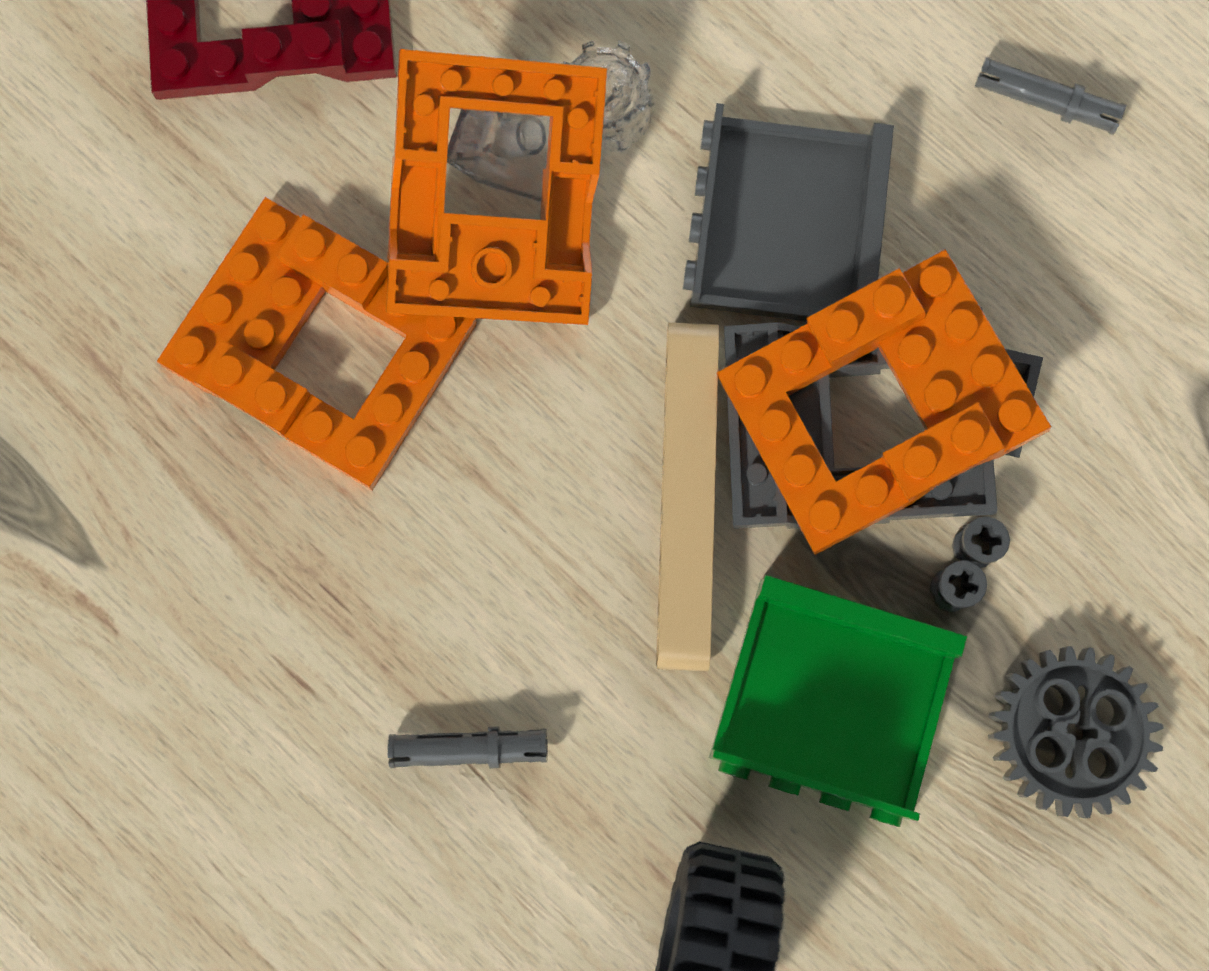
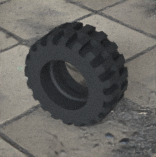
[655,842,785,971]

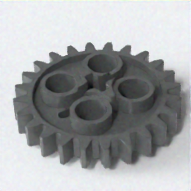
[988,646,1164,818]

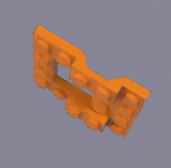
[386,49,607,325]
[157,197,477,491]
[716,249,1051,555]

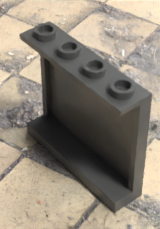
[683,103,894,322]

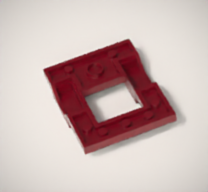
[146,0,397,100]

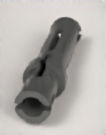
[975,57,1126,135]
[388,726,548,769]

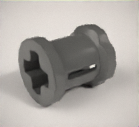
[952,517,1010,568]
[930,560,987,612]

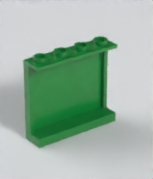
[709,575,967,827]

